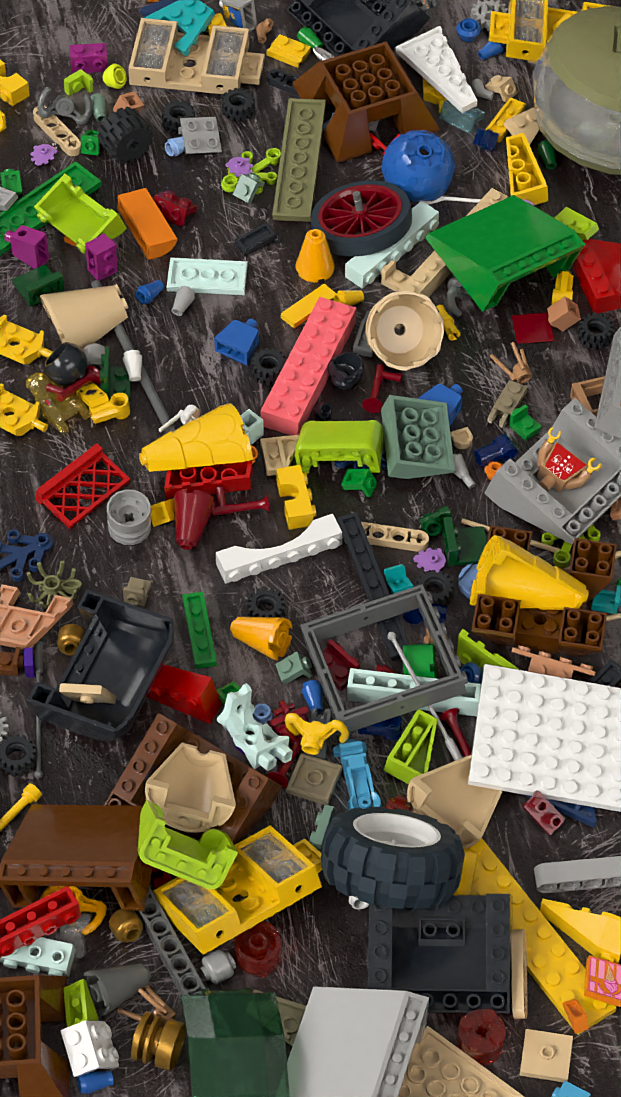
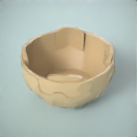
[366,290,444,370]

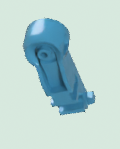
[333,739,382,810]

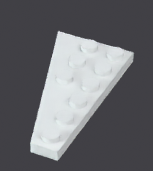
[396,26,477,113]

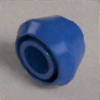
[456,19,481,42]
[460,663,483,688]

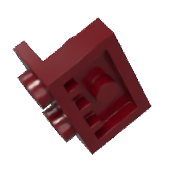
[311,639,360,691]

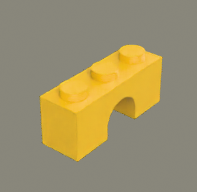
[0,60,30,106]
[276,465,317,530]

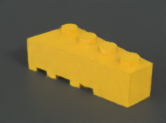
[506,133,548,205]

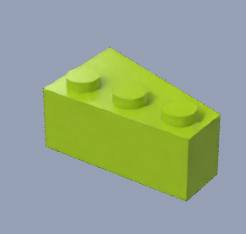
[384,709,438,784]

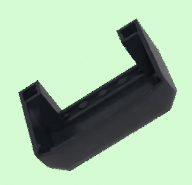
[27,589,174,741]

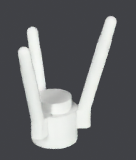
[159,405,201,432]

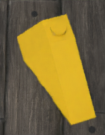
[540,899,621,964]

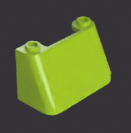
[34,174,127,254]
[295,420,384,473]
[138,800,238,889]

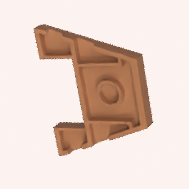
[0,585,74,650]

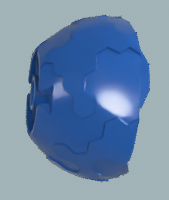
[381,130,456,202]

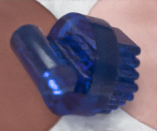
[473,128,499,151]

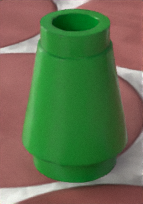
[297,27,324,50]

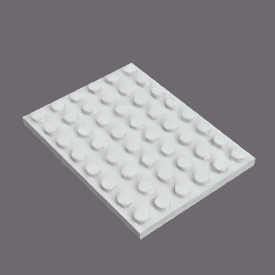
[468,664,621,812]

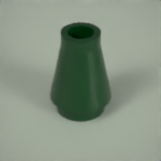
[537,140,557,169]

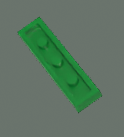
[182,592,217,669]

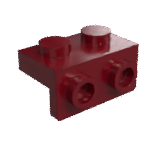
[154,190,198,226]

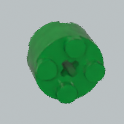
[403,643,437,679]

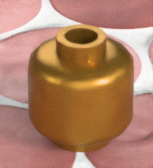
[57,624,85,656]
[109,909,143,942]

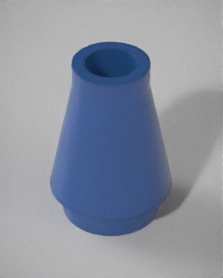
[478,41,505,61]
[135,280,164,304]
[301,680,324,714]
[77,1071,114,1095]

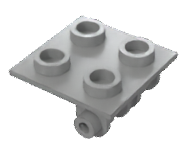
[178,117,222,154]

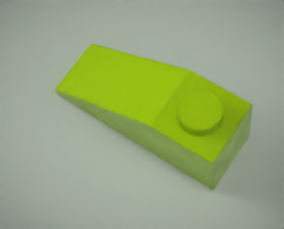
[64,979,99,1028]

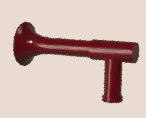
[362,364,402,413]
[46,365,101,402]
[213,487,271,516]
[439,708,472,757]
[267,724,303,788]

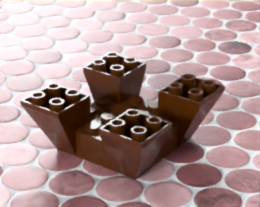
[293,42,439,163]
[471,525,617,657]
[0,975,70,1097]

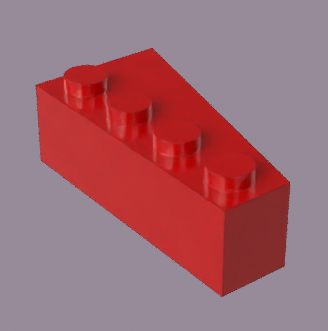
[165,460,253,500]
[148,665,222,724]

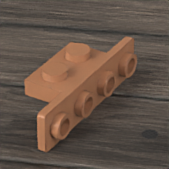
[511,645,597,679]

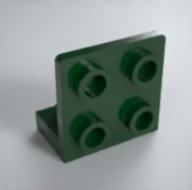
[12,265,64,307]
[100,347,131,402]
[442,517,487,566]

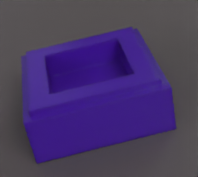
[24,648,35,678]

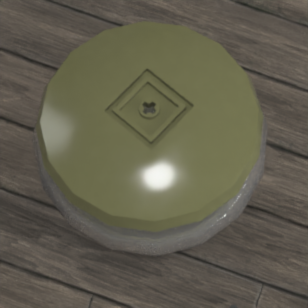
[531,6,621,175]

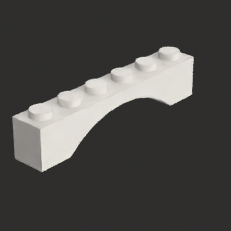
[216,514,342,584]

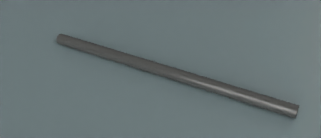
[91,280,176,433]

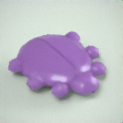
[30,144,58,166]
[225,157,253,177]
[413,548,446,573]

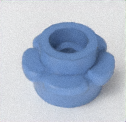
[252,704,273,725]

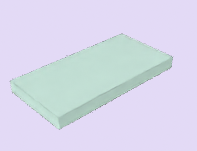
[167,258,248,295]

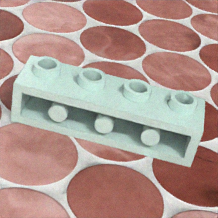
[0,937,76,977]

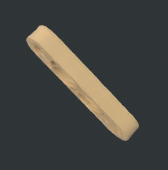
[33,106,81,156]
[361,522,429,552]
[511,929,528,1019]

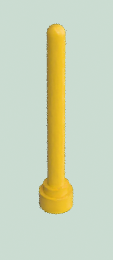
[0,783,42,832]

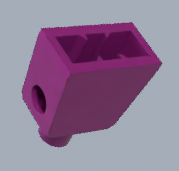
[4,225,49,269]

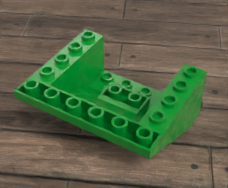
[425,195,585,312]

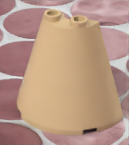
[40,284,128,350]
[145,743,236,833]
[407,754,502,849]

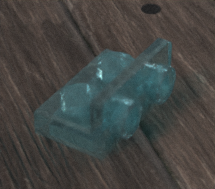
[439,100,485,133]

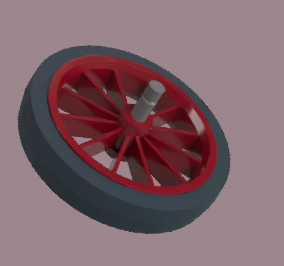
[311,180,412,256]

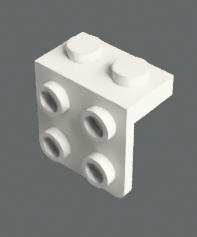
[60,1021,119,1077]

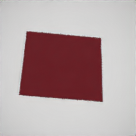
[512,313,554,344]

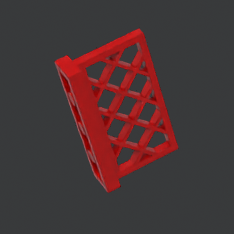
[35,443,130,529]

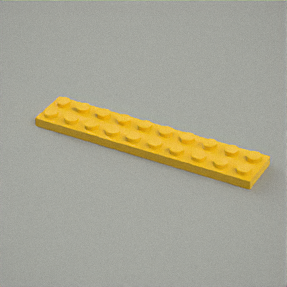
[464,838,616,1035]

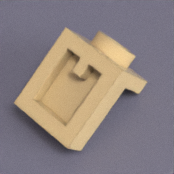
[381,260,411,291]

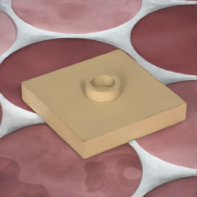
[59,683,116,704]
[520,1029,573,1082]

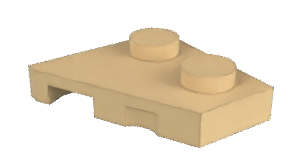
[504,107,540,145]
[260,435,299,476]

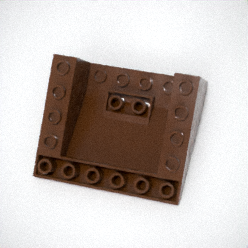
[104,713,283,845]
[0,804,153,911]

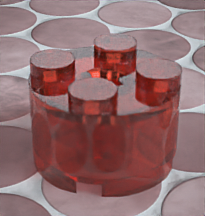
[235,921,281,977]
[457,1009,506,1065]

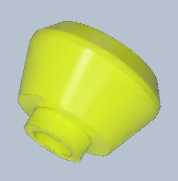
[103,64,126,89]

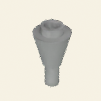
[453,454,476,489]

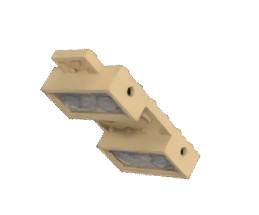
[129,18,265,94]

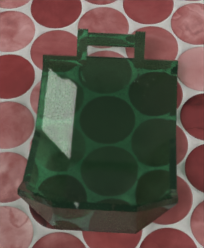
[181,987,290,1097]

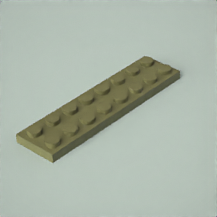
[272,98,326,222]

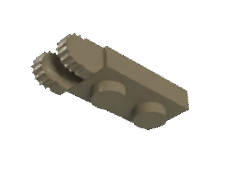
[487,380,528,428]

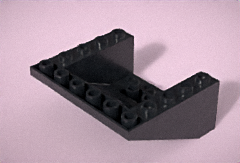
[286,0,430,56]
[368,894,513,1014]

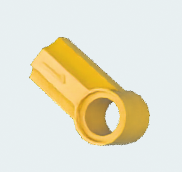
[551,271,574,306]
[89,393,130,424]

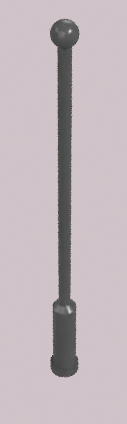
[33,641,44,779]

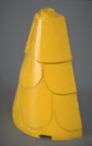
[139,403,253,472]
[470,535,589,610]

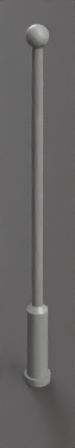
[387,632,463,761]

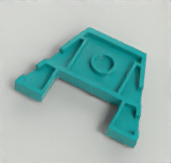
[144,0,215,57]

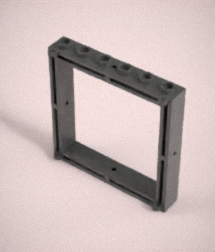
[300,584,468,734]

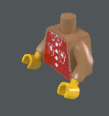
[537,427,602,492]

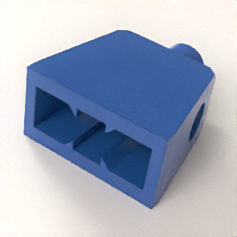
[214,319,259,365]
[418,384,463,427]

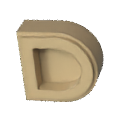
[450,427,473,449]

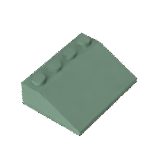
[381,395,455,479]

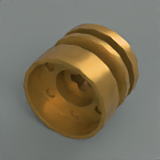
[131,1011,186,1071]

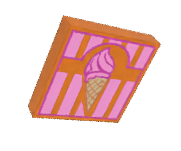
[584,955,621,1007]

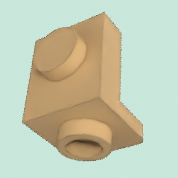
[485,75,517,102]

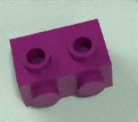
[69,43,108,74]
[85,233,118,281]

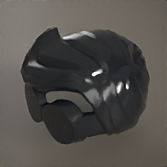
[328,352,364,390]

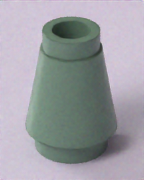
[91,94,107,122]

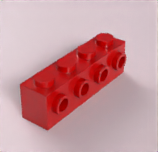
[0,886,81,957]

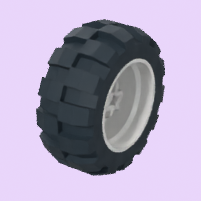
[320,807,465,909]

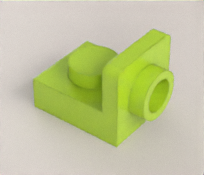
[64,69,94,96]

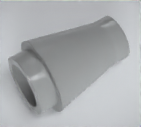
[171,286,195,316]

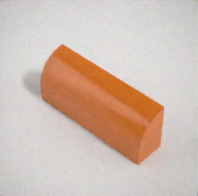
[117,188,177,260]

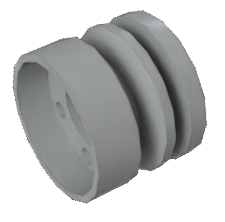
[107,490,151,545]

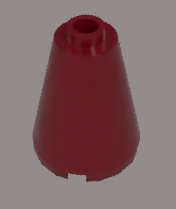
[174,489,216,550]

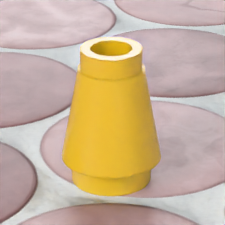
[333,290,364,306]

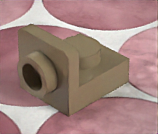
[123,577,151,606]

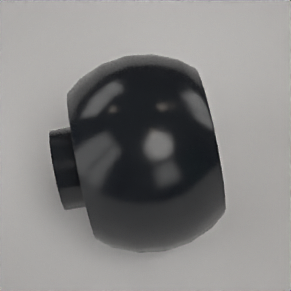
[44,342,88,386]

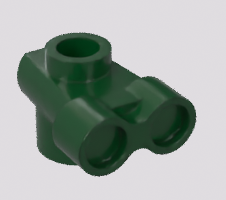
[419,506,451,536]

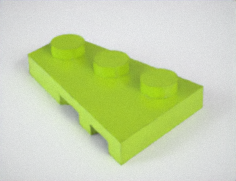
[554,207,599,240]
[457,629,519,670]

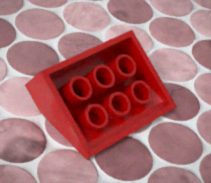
[572,239,621,314]

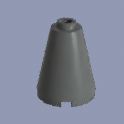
[83,963,151,1016]

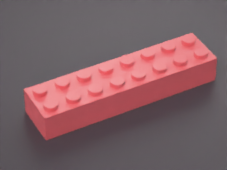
[260,297,356,435]

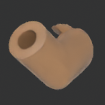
[256,18,274,43]

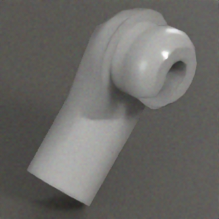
[471,79,494,100]

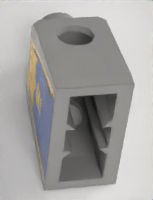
[219,0,257,32]

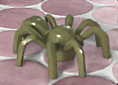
[27,561,82,610]

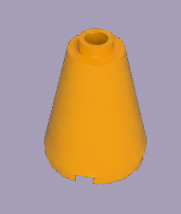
[296,229,334,283]
[230,617,292,661]

